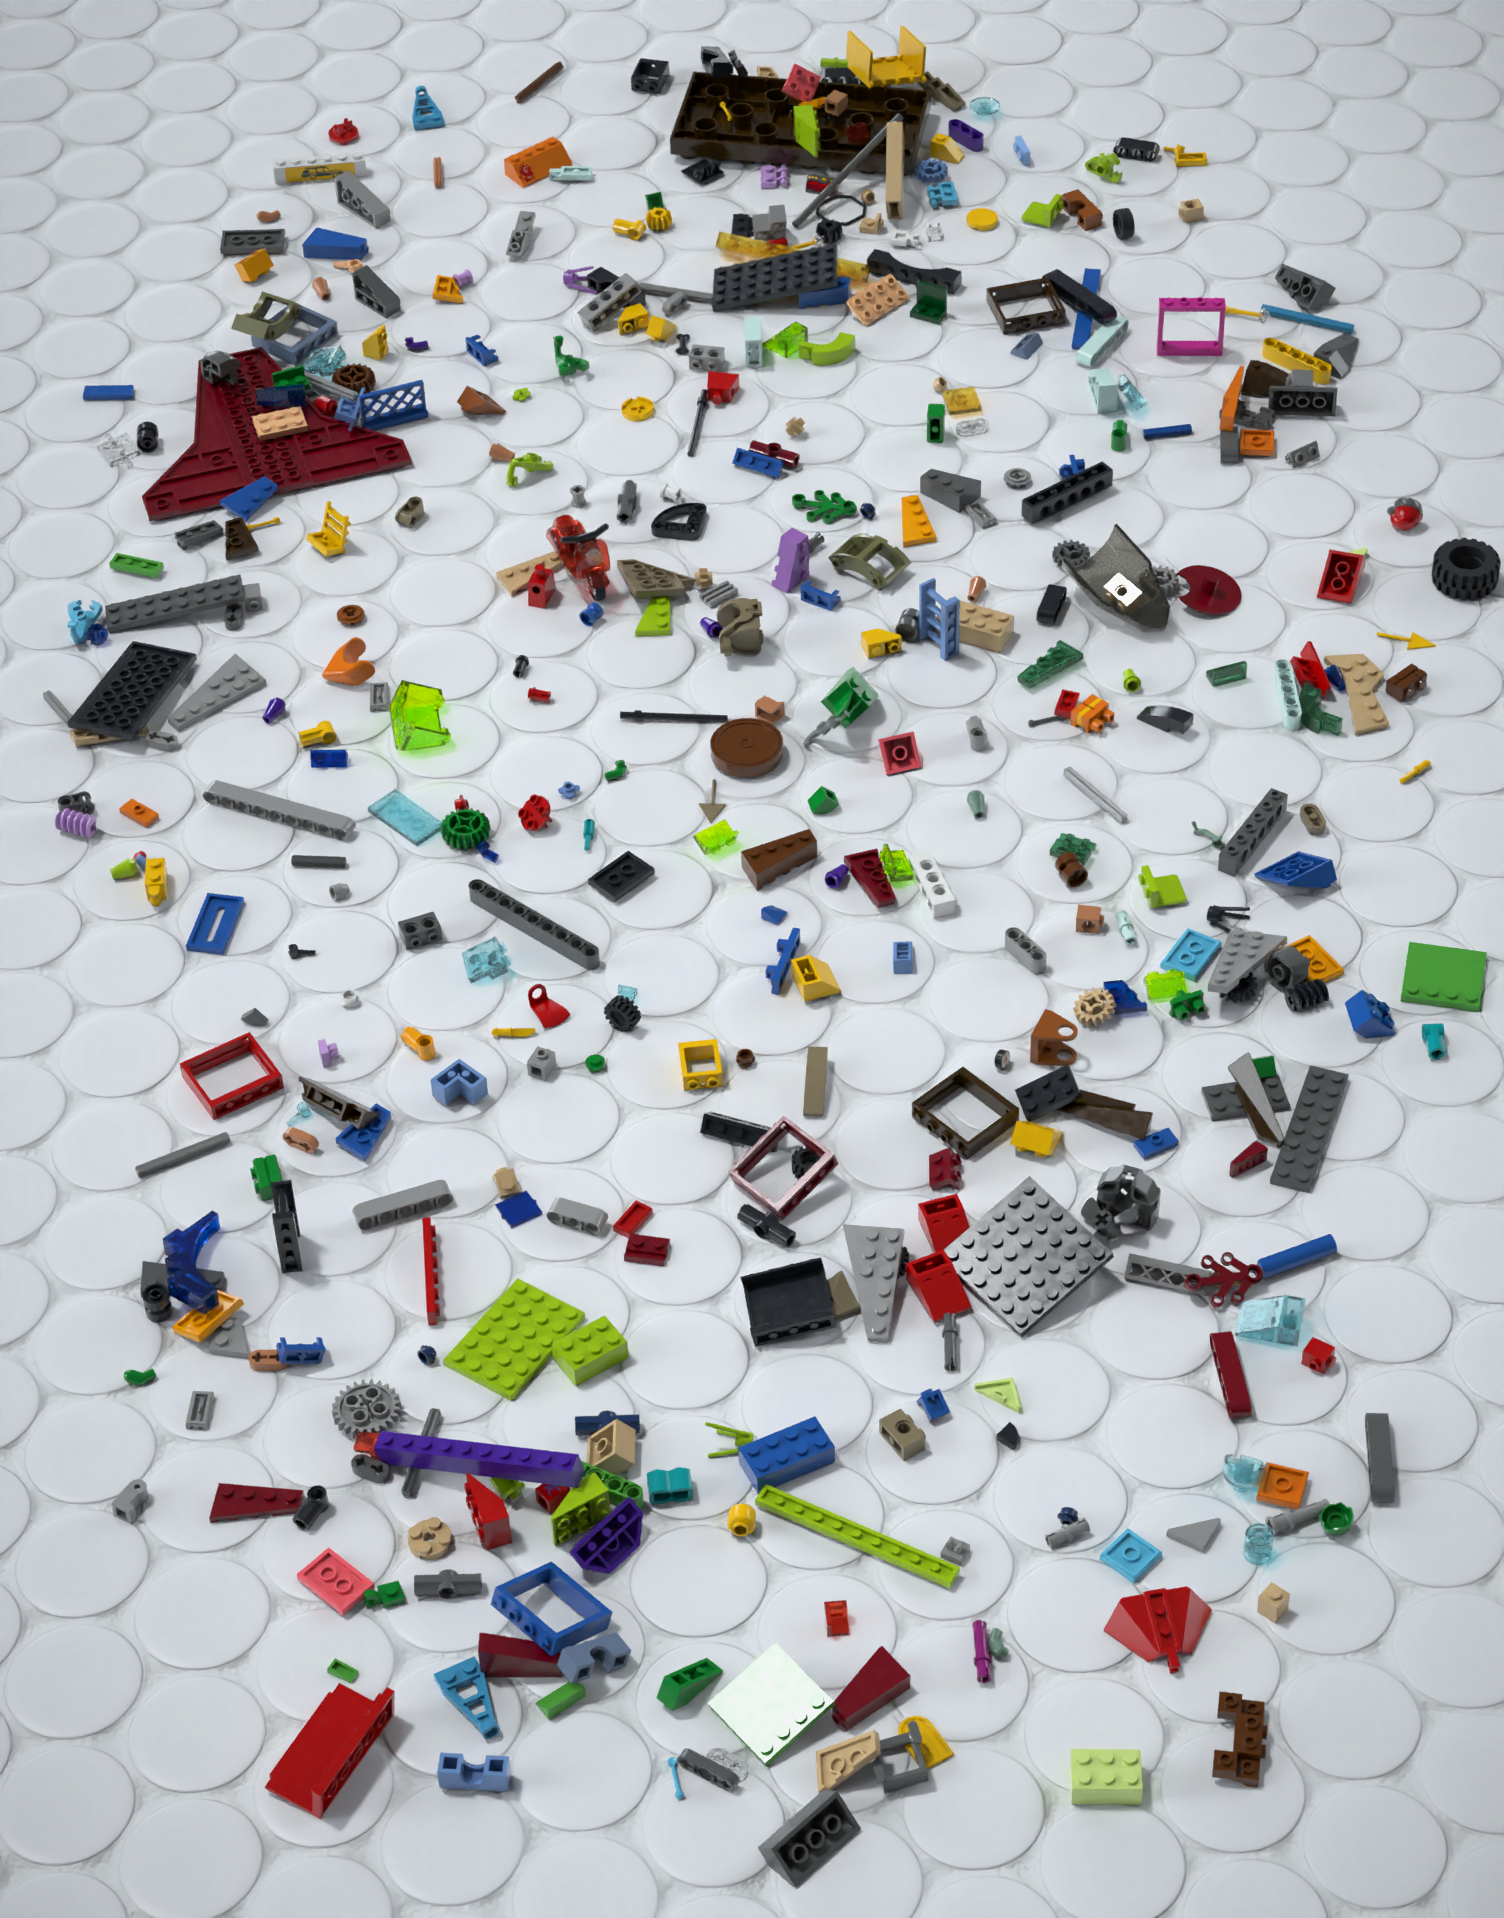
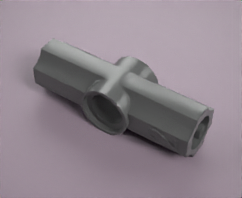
[617,480,637,523]
[414,1569,482,1599]

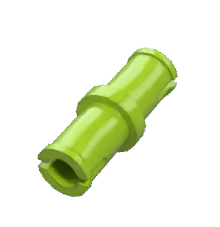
[820,57,848,68]

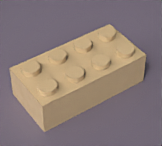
[935,597,1014,653]

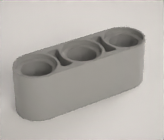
[1005,927,1047,974]
[546,1197,608,1236]

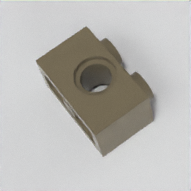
[879,1408,926,1461]

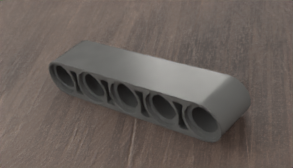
[1365,1413,1395,1502]

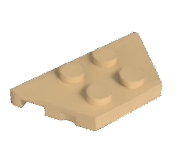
[1324,654,1384,691]

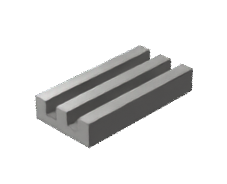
[965,501,997,529]
[700,580,738,608]
[370,682,389,712]
[185,1391,214,1430]

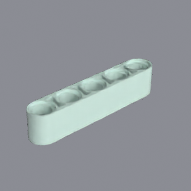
[1076,316,1129,367]
[1274,659,1302,731]

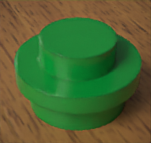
[585,1054,605,1073]

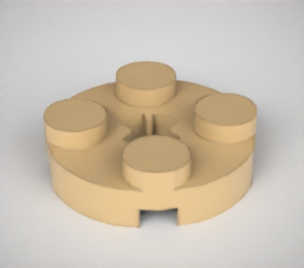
[408,1517,452,1560]

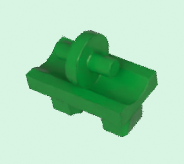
[1169,989,1205,1021]

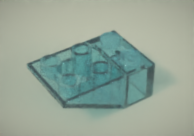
[1235,1295,1306,1346]

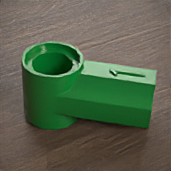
[1111,420,1128,451]

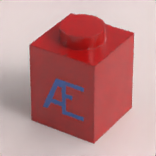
[535,1484,570,1515]

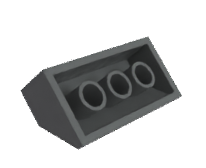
[1268,386,1338,416]
[758,1790,861,1887]

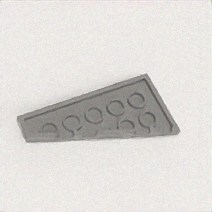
[167,653,266,732]
[843,1224,905,1342]

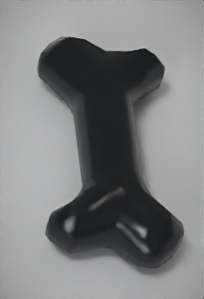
[675,334,690,354]

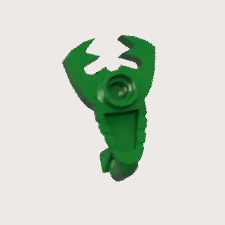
[553,335,590,376]

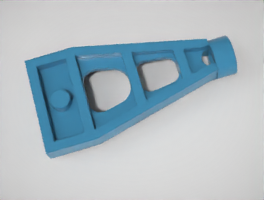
[412,86,444,130]
[433,1656,500,1739]

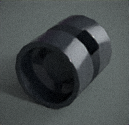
[137,421,158,453]
[142,1283,173,1322]

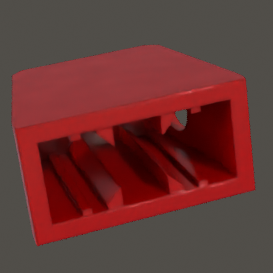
[707,371,739,405]
[528,564,556,609]

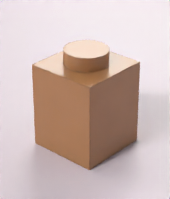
[825,90,848,116]

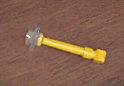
[778,234,823,255]
[1225,306,1269,324]

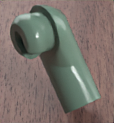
[988,1628,1009,1659]

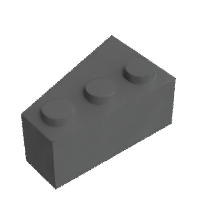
[352,265,401,319]
[920,469,981,513]

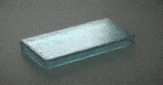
[368,789,442,846]

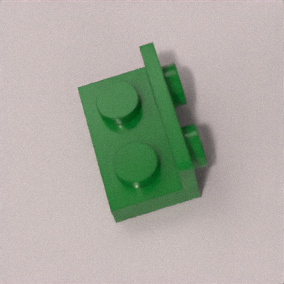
[272,365,311,397]

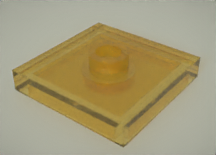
[942,387,982,415]

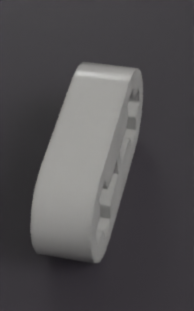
[662,292,687,316]
[145,730,179,751]

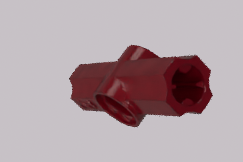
[748,440,800,468]

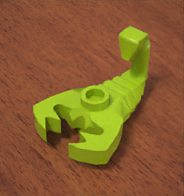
[1085,153,1122,184]
[506,453,553,487]

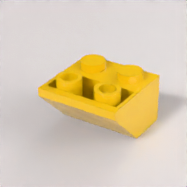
[791,955,841,1002]

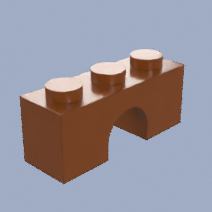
[1062,189,1103,231]

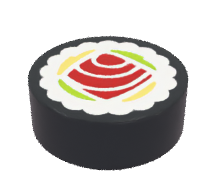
[994,1049,1010,1070]

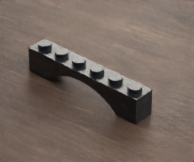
[700,46,733,78]
[867,249,962,295]

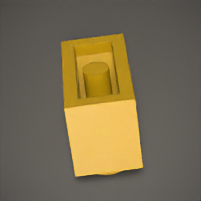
[930,133,965,164]
[646,315,677,342]

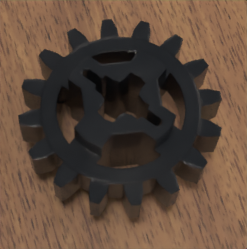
[1216,972,1258,1003]

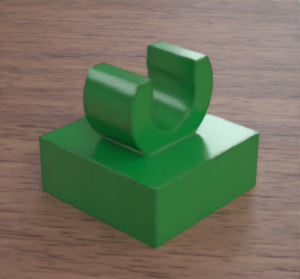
[645,192,664,210]

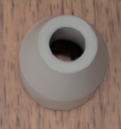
[329,883,350,900]

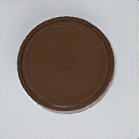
[710,718,783,778]

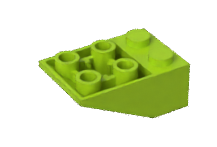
[794,105,820,157]
[551,1473,610,1546]

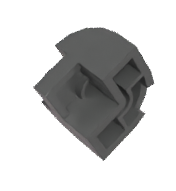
[201,350,241,385]

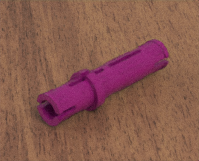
[972,1620,992,1684]

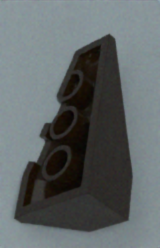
[1241,360,1314,398]

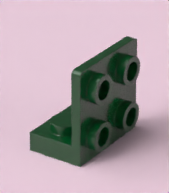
[910,281,947,325]

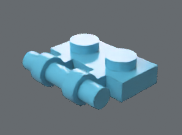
[927,182,958,208]

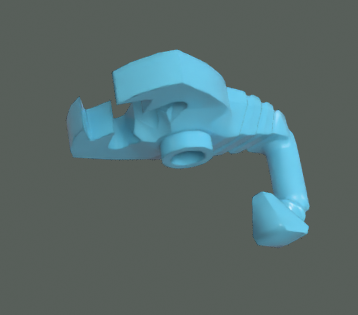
[67,600,103,644]

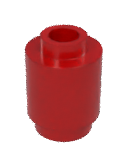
[314,396,338,416]

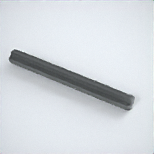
[401,1408,441,1497]

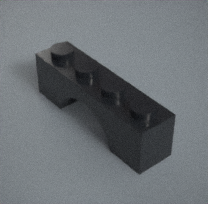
[587,267,646,309]

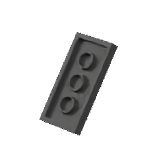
[220,229,286,255]
[1201,1075,1290,1121]

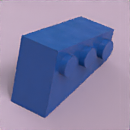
[799,276,851,309]

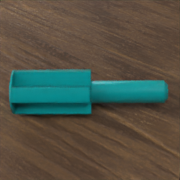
[583,819,595,851]

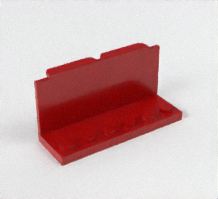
[265,1683,395,1819]

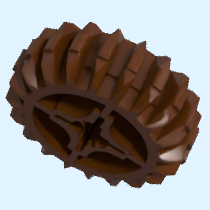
[331,363,376,398]

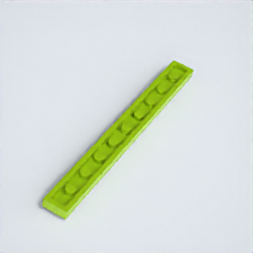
[755,1484,960,1588]

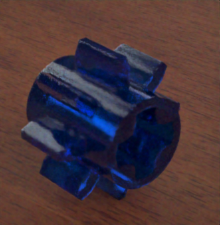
[86,623,108,645]

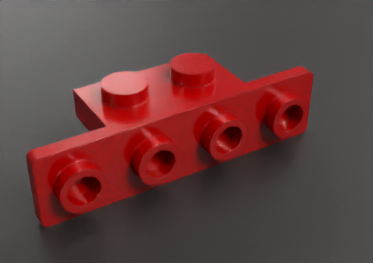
[1290,641,1332,699]

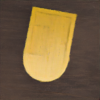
[898,1716,954,1769]

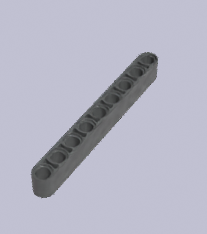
[468,879,600,970]

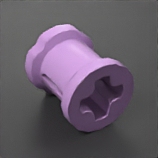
[452,269,473,288]

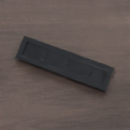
[700,1111,779,1152]

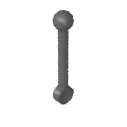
[1028,716,1064,727]

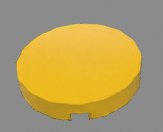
[966,208,998,231]

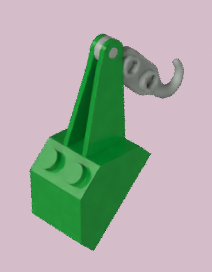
[803,666,879,746]

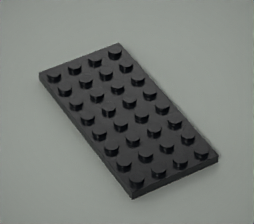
[712,243,838,312]
[68,641,197,741]

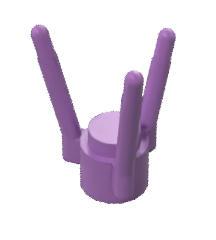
[563,266,597,294]

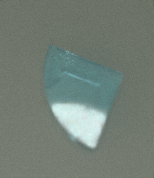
[618,984,637,1002]

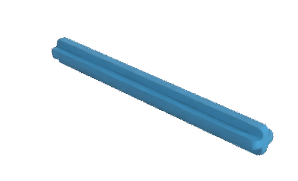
[1260,304,1354,334]

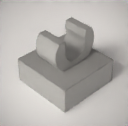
[940,1536,970,1566]

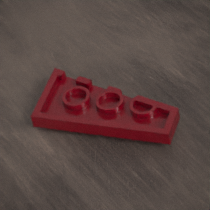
[843,848,896,908]
[209,1483,304,1523]

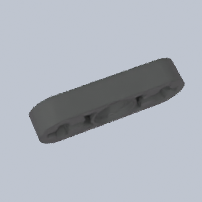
[677,1748,740,1792]

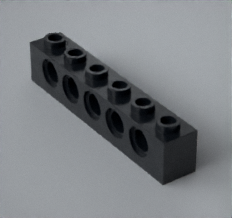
[1021,461,1113,524]

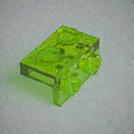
[693,819,739,855]
[880,844,914,882]
[1143,969,1187,1000]

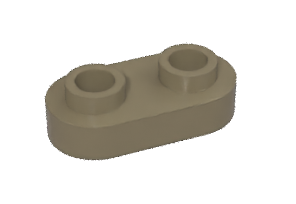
[1300,804,1326,834]

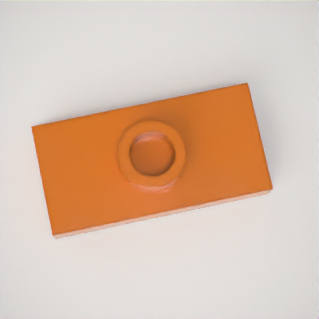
[119,799,159,828]

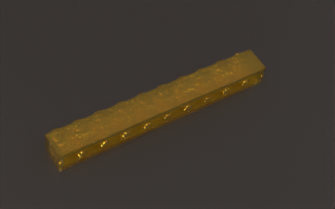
[715,231,871,283]

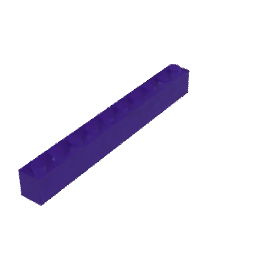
[374,1431,585,1488]

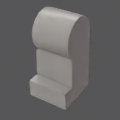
[112,1479,148,1524]

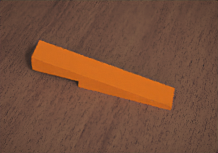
[1219,366,1244,432]

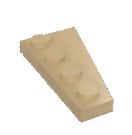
[1344,669,1389,735]

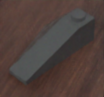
[1275,264,1336,311]
[1314,333,1359,379]

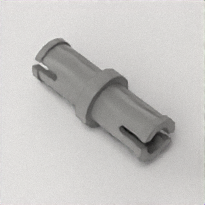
[1044,1518,1090,1548]

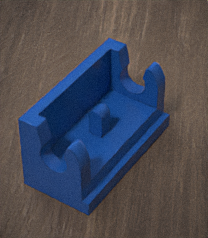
[465,335,499,367]
[800,580,840,611]
[276,1337,326,1364]

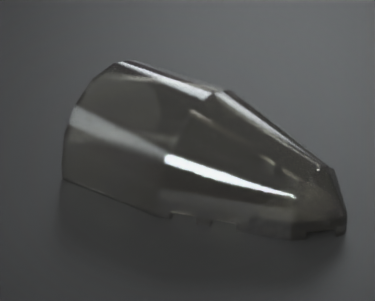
[1062,524,1170,632]

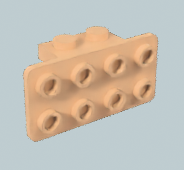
[846,274,909,326]

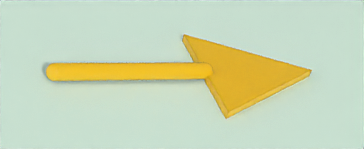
[1377,632,1436,650]

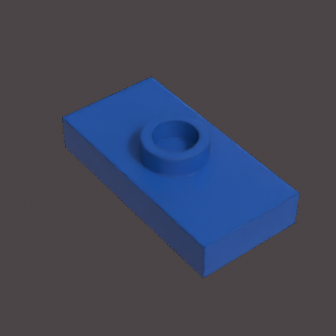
[1134,1128,1179,1159]

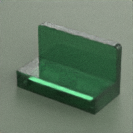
[1206,661,1247,687]

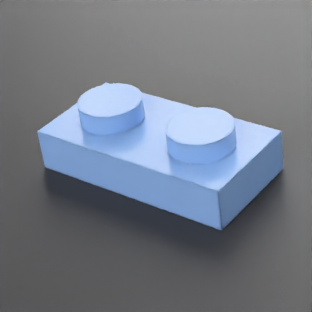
[1013,136,1030,166]

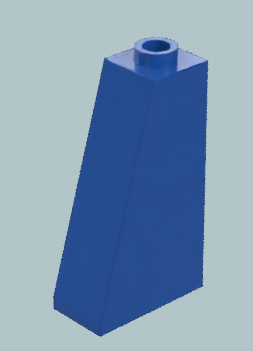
[302,227,369,260]

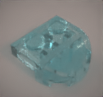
[1118,373,1148,411]

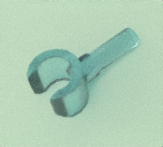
[287,1102,310,1127]

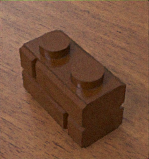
[1385,664,1427,702]

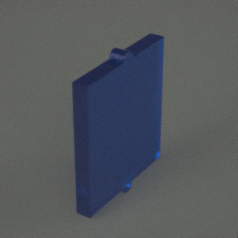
[495,1190,543,1229]

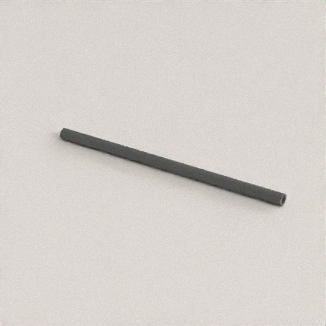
[792,113,903,228]

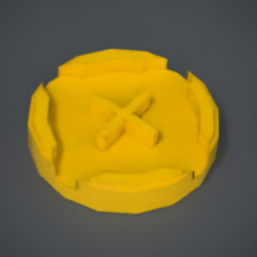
[622,397,654,421]

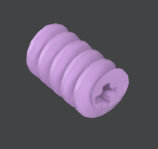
[55,808,97,838]

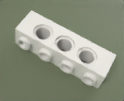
[908,850,957,919]

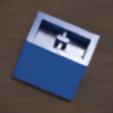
[1345,990,1396,1039]

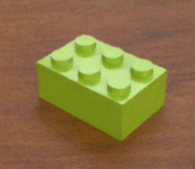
[552,1315,629,1387]

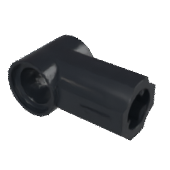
[292,1485,329,1530]

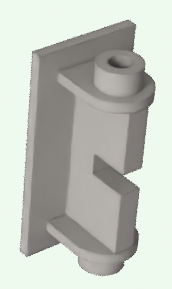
[1285,441,1320,468]

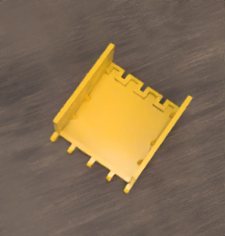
[846,26,926,88]

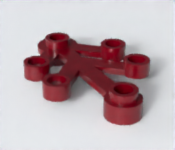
[1184,1252,1263,1308]

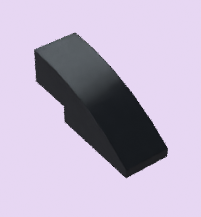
[1137,705,1194,734]

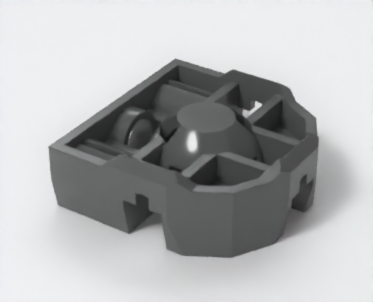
[1096,1164,1161,1231]

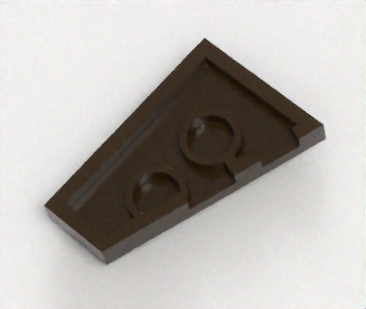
[225,517,259,561]

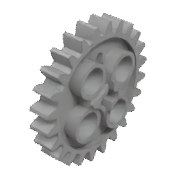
[332,1379,401,1440]

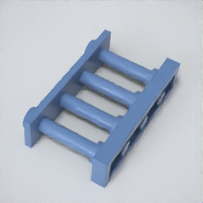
[919,578,960,661]

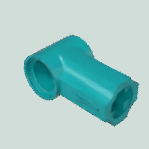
[1422,1023,1446,1060]

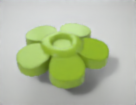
[512,388,531,401]

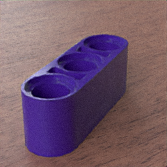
[948,119,984,152]

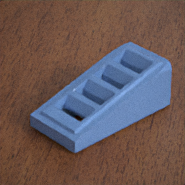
[893,941,913,974]

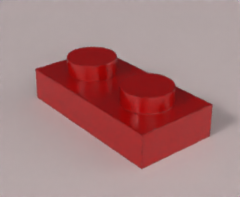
[1054,689,1080,718]

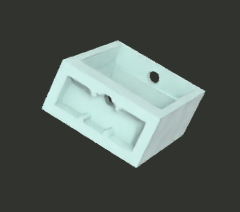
[744,317,762,367]

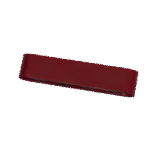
[1210,1331,1252,1419]

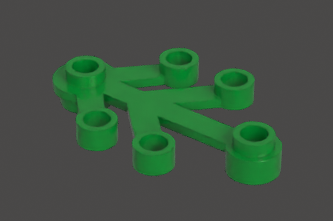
[792,490,857,524]

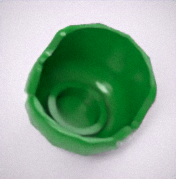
[1320,1502,1354,1535]

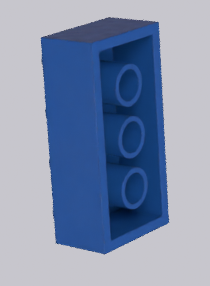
[738,1416,835,1494]

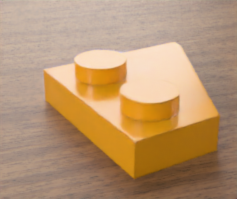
[432,275,464,304]

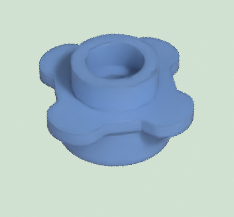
[558,781,580,799]

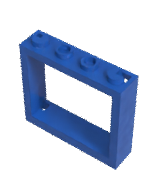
[490,1561,613,1656]

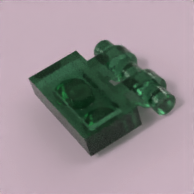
[1050,833,1097,866]

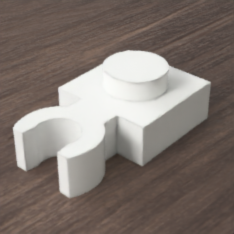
[891,231,920,247]

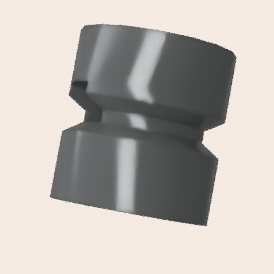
[895,608,919,641]

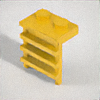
[307,501,351,556]

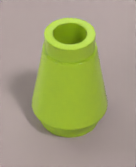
[1123,669,1141,692]
[110,858,139,879]

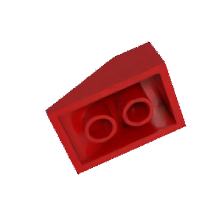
[1317,550,1365,604]

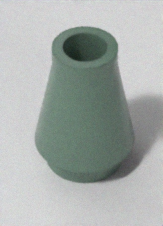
[966,790,985,818]

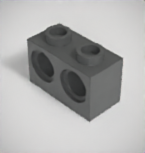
[398,911,442,950]

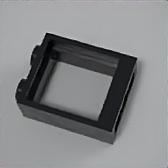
[631,58,669,94]

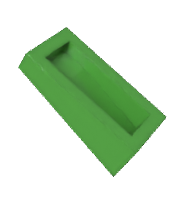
[327,1658,359,1683]

